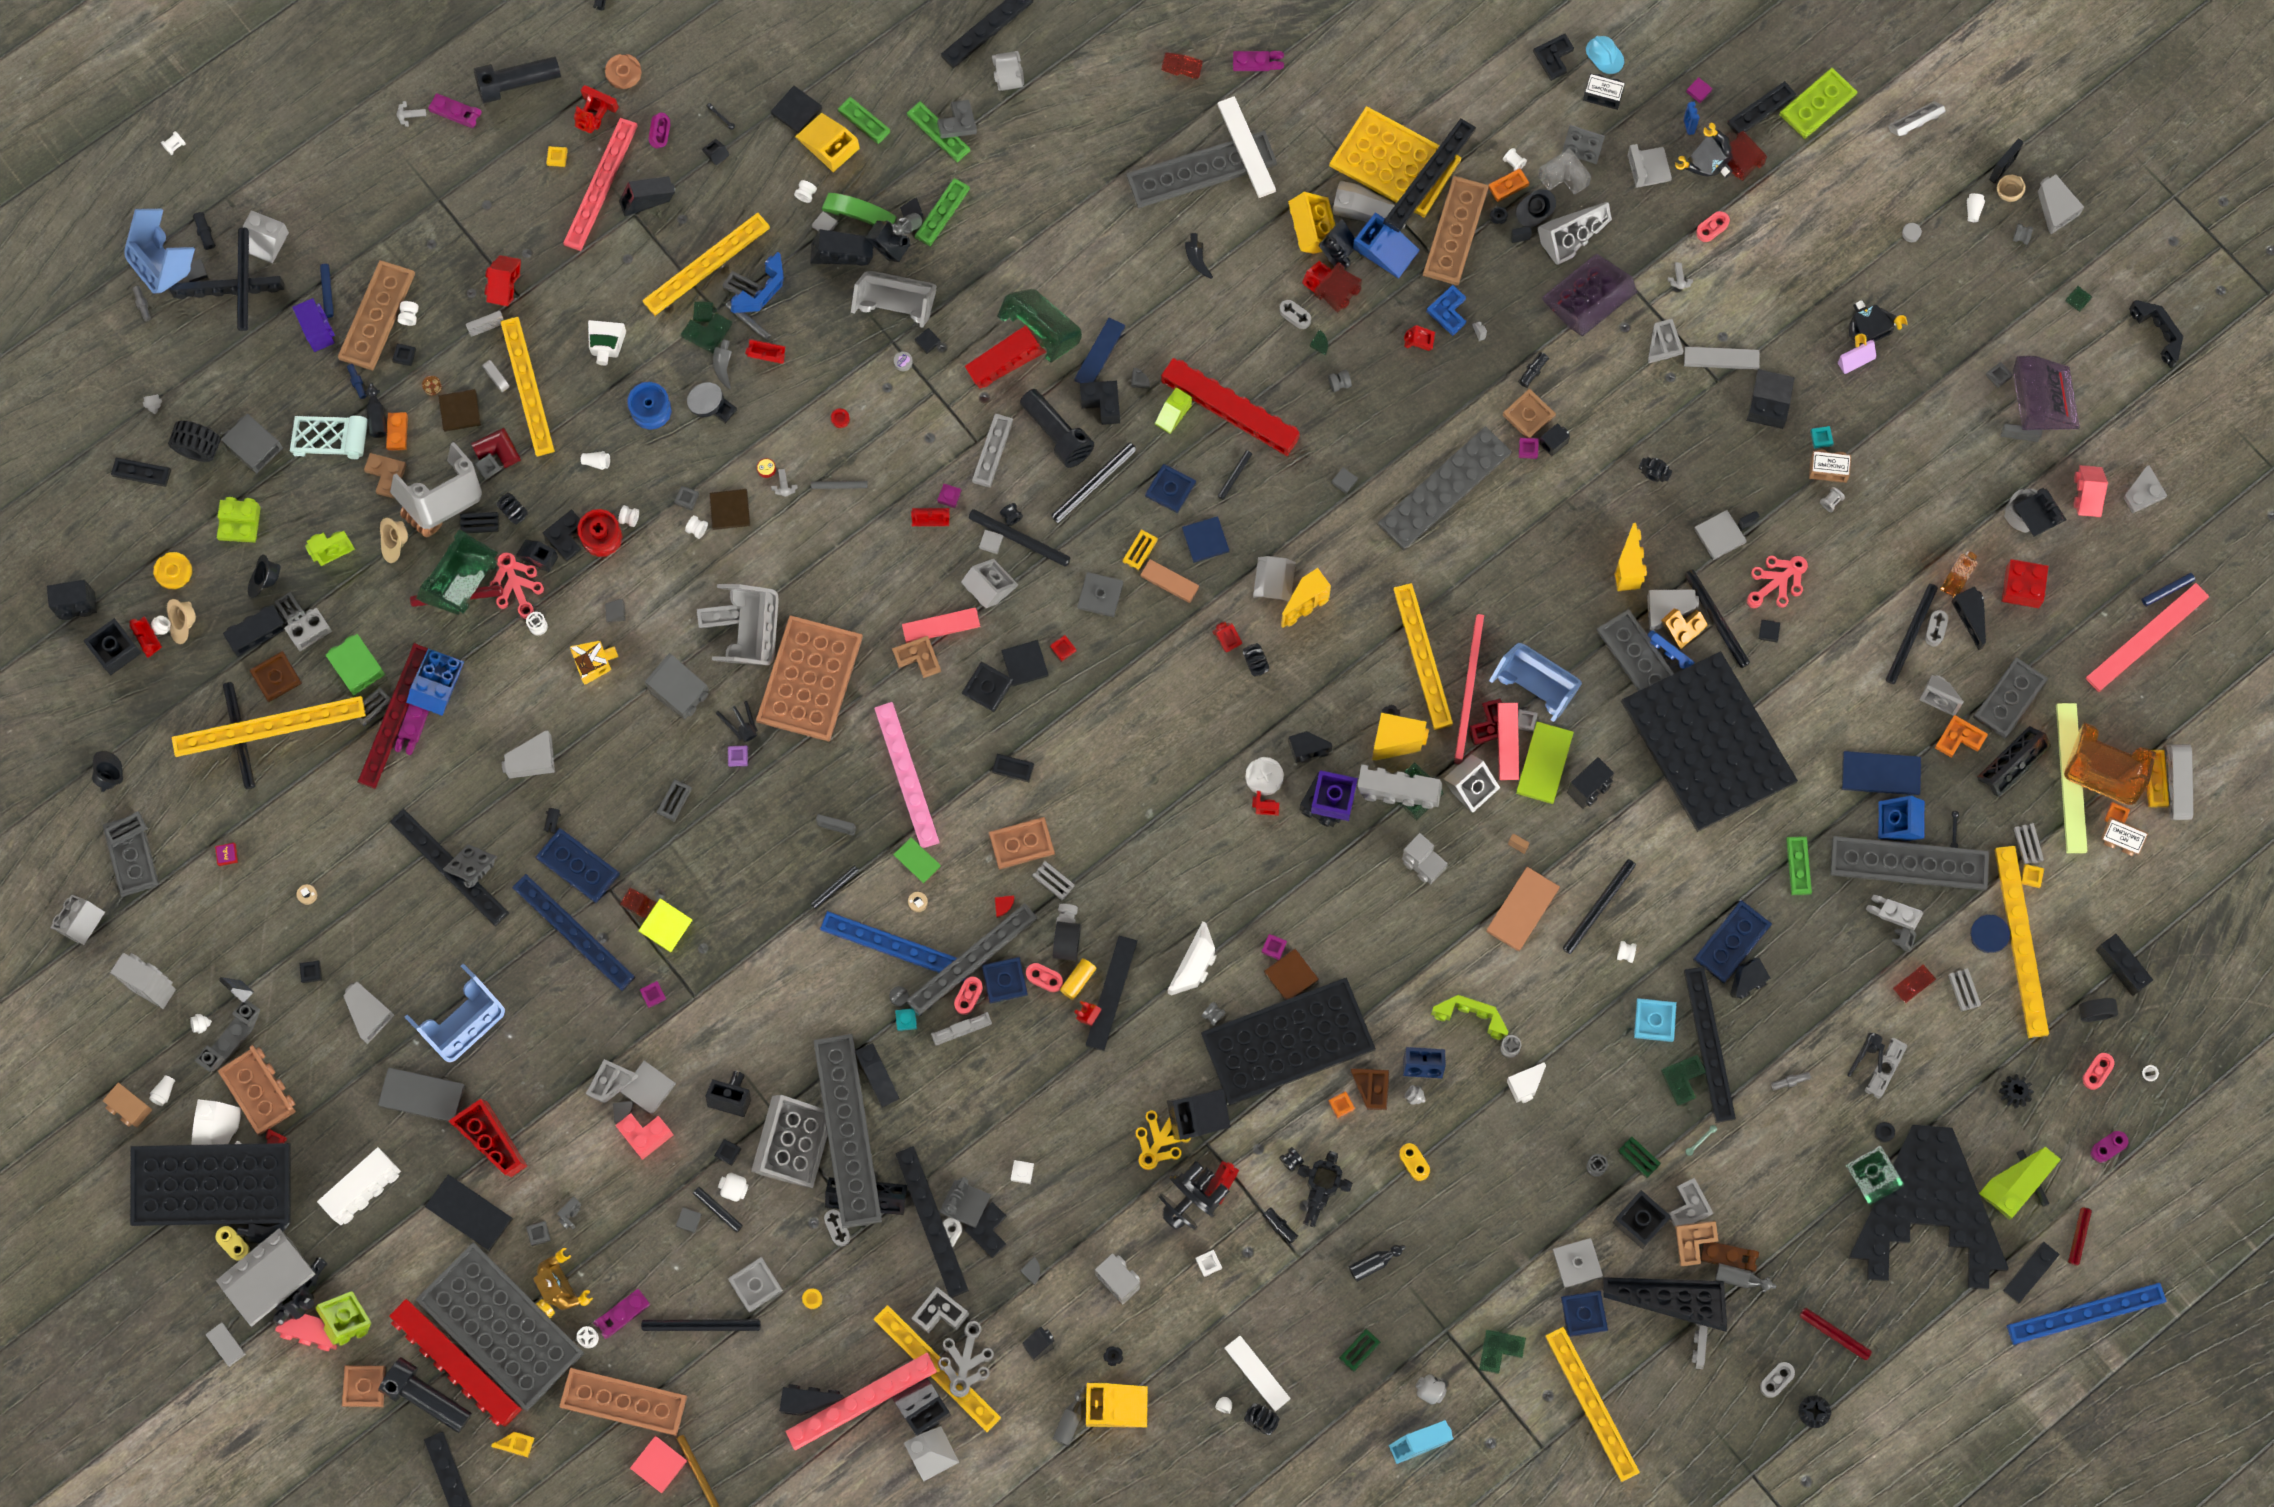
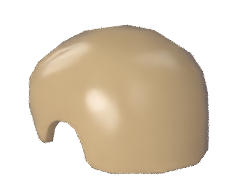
[1997,174,2025,202]

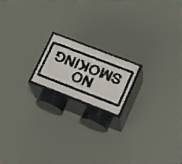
[1583,73,1625,110]

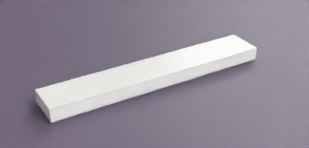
[1218,96,1276,198]

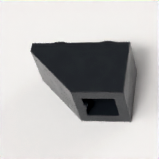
[516,540,558,573]
[1288,731,1332,763]
[1730,957,1771,999]
[1022,1326,1055,1362]

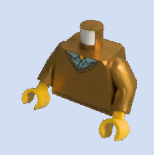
[533,1248,593,1310]

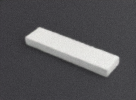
[1224,1336,1291,1412]

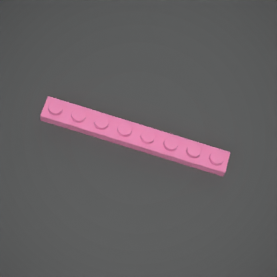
[874,702,939,848]

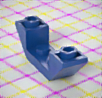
[730,252,783,313]

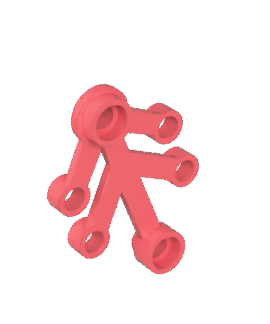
[490,553,544,619]
[1747,556,1808,608]

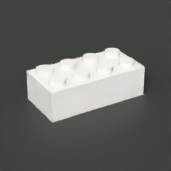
[317,1147,401,1225]

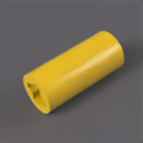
[1060,958,1096,1000]

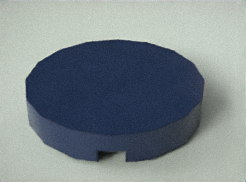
[1970,914,2010,953]

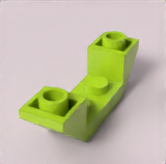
[1431,995,1508,1040]

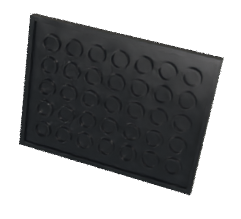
[1621,651,1798,832]

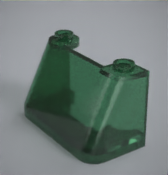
[997,288,1082,363]
[416,530,498,615]

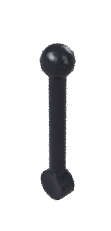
[706,103,735,130]
[1950,811,1959,848]

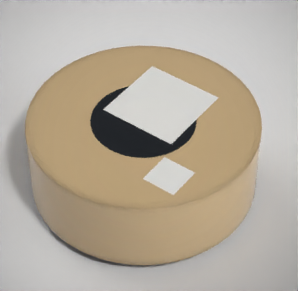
[297,884,317,905]
[908,892,928,912]

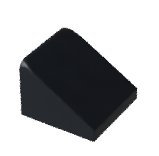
[702,139,729,165]
[900,198,923,219]

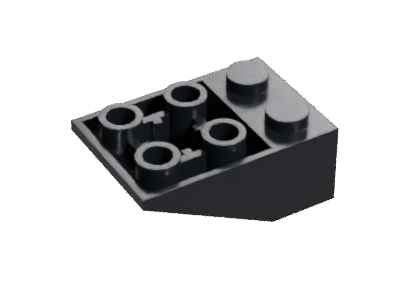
[1167,1089,1231,1140]
[891,1378,951,1436]

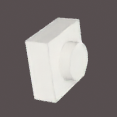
[1011,1160,1034,1184]
[1196,1250,1222,1277]

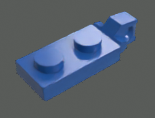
[1648,630,1695,669]

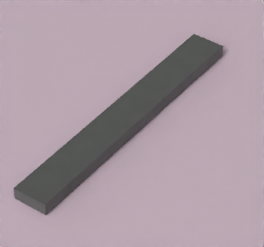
[906,903,1037,1016]

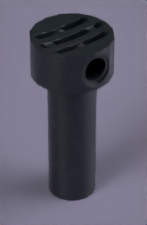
[473,56,561,104]
[1020,389,1095,468]
[378,1357,472,1433]

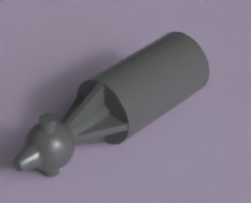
[892,213,922,236]
[1715,1263,1776,1292]
[1052,1386,1086,1446]

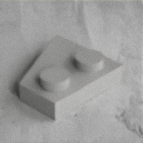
[1648,319,1684,363]
[2123,465,2167,513]
[586,1059,638,1104]

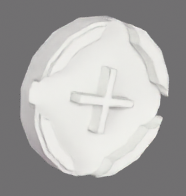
[1245,757,1284,796]

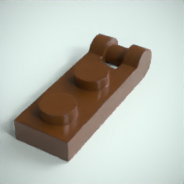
[1700,1242,1759,1272]

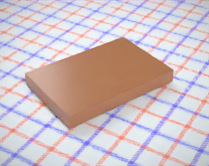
[989,817,1055,870]

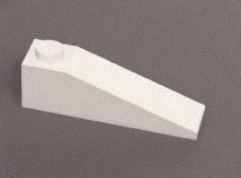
[191,1099,242,1145]

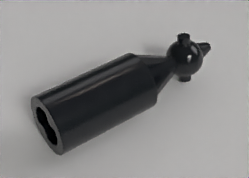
[365,383,387,438]
[1348,1245,1406,1282]

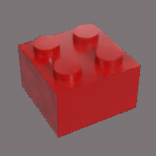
[2001,559,2049,608]

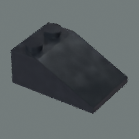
[1746,369,1795,429]

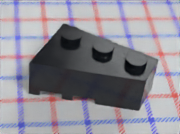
[810,229,873,266]

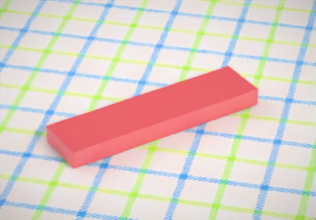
[902,607,980,643]
[1498,703,1519,780]

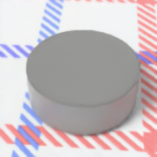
[1902,223,1922,242]

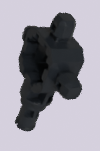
[1297,1151,1353,1227]
[273,1257,327,1325]

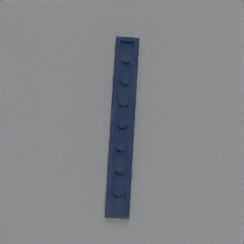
[512,874,635,991]

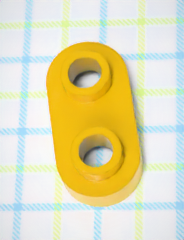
[1399,1143,1430,1181]

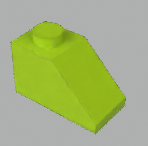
[1155,388,1192,434]

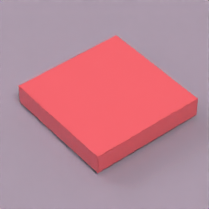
[630,1436,687,1493]

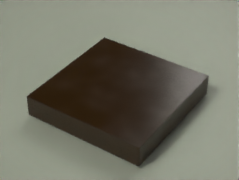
[438,389,481,432]
[709,489,750,530]

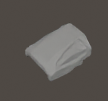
[1253,556,1296,602]

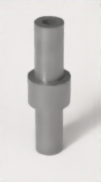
[133,286,151,321]
[1771,1072,1811,1091]

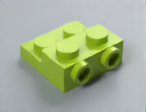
[217,497,261,543]
[305,531,355,566]
[316,1291,371,1345]

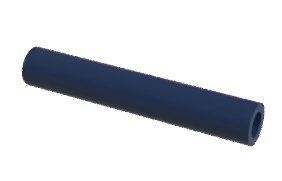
[320,264,334,318]
[2141,573,2195,607]

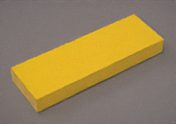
[2144,750,2169,807]

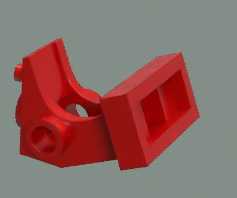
[574,85,618,134]

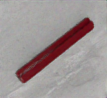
[1800,1308,1872,1360]

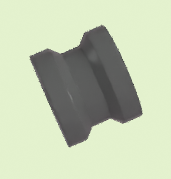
[2013,223,2033,245]
[1202,1002,1226,1027]

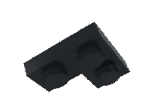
[1533,34,1574,81]
[542,509,581,561]
[965,1202,1007,1259]

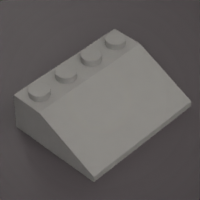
[751,1095,828,1188]
[216,1228,315,1327]

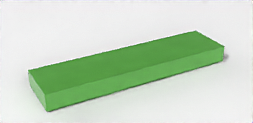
[907,102,970,163]
[915,178,970,247]

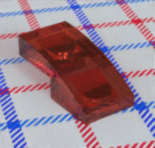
[1161,52,1203,80]
[620,888,657,919]
[1893,964,1936,1003]

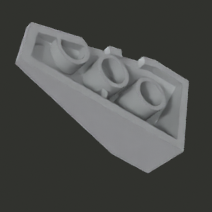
[1333,181,1406,229]
[1537,202,1612,265]

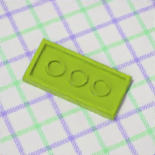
[1779,68,1857,139]
[1516,722,1574,804]

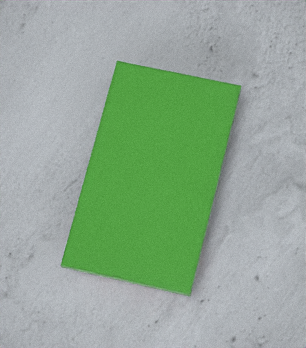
[893,838,941,884]

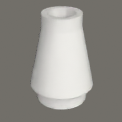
[1967,194,1985,222]
[581,451,610,470]
[149,1075,175,1106]

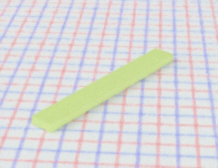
[2056,703,2087,853]

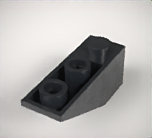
[779,1384,844,1416]

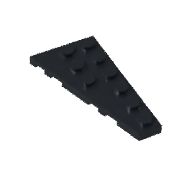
[1603,1277,1727,1332]

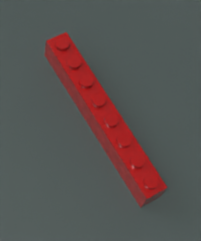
[1161,358,1300,456]
[389,1299,522,1427]

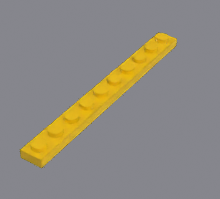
[172,696,366,757]
[1994,846,2049,1038]

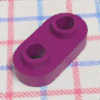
[649,112,670,149]
[2091,1131,2128,1163]

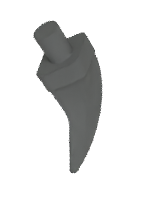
[713,339,732,389]

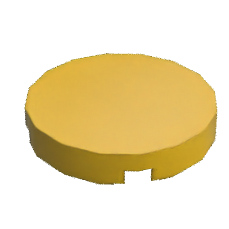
[153,552,192,589]

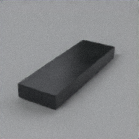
[111,457,171,487]

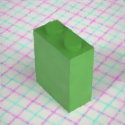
[326,634,385,696]

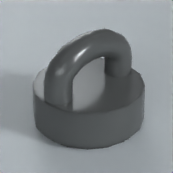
[889,986,909,1007]

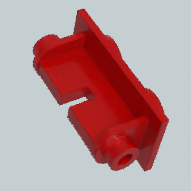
[745,339,786,364]
[911,508,950,526]
[129,616,162,658]
[1205,1161,1239,1205]

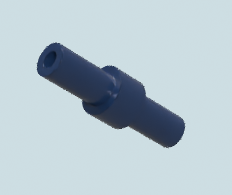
[347,364,367,399]

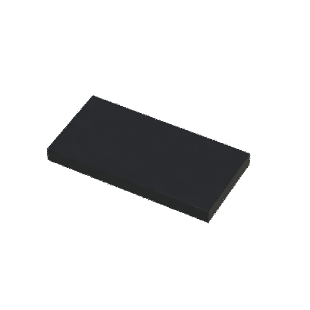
[425,1174,513,1251]

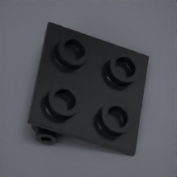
[1319,219,1355,271]
[2014,488,2067,537]

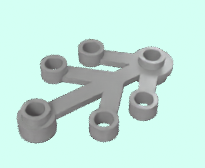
[938,1321,994,1397]

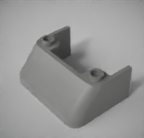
[851,271,937,327]
[390,442,482,529]
[712,584,779,665]

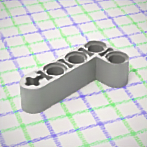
[2163,744,2193,820]

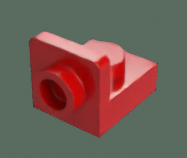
[1302,261,1333,293]
[1404,325,1435,351]
[1212,621,1243,653]
[1252,791,1280,816]

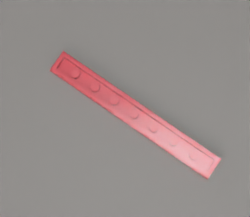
[563,118,638,251]
[2086,583,2209,692]
[1454,614,1484,764]

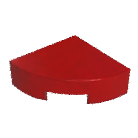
[995,895,1014,918]
[266,1129,287,1143]

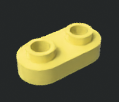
[216,1226,250,1261]

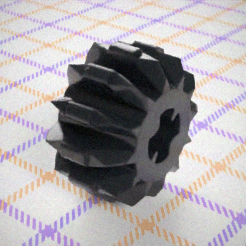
[497,493,528,525]
[1243,643,1269,677]
[1999,1074,2034,1109]
[1244,1403,1280,1435]

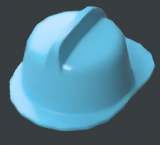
[1586,36,1624,74]

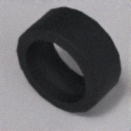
[2079,998,2118,1022]

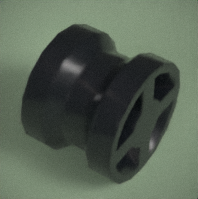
[1000,503,1023,526]
[1279,1147,1304,1172]

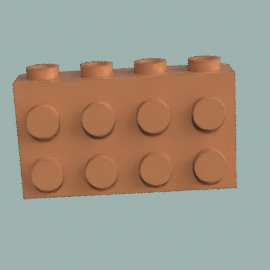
[217,1045,296,1136]

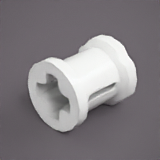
[161,131,186,155]
[1503,148,1527,171]

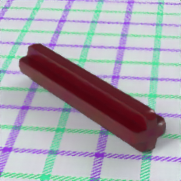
[2068,1207,2092,1266]

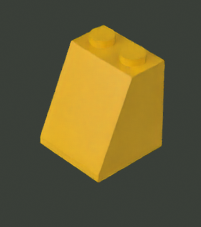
[1372,713,1429,761]

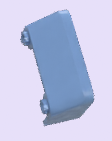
[125,209,195,293]
[1489,643,1582,722]
[405,964,505,1062]

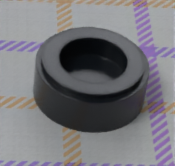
[1874,1122,1895,1143]

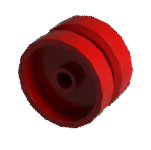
[578,509,622,557]

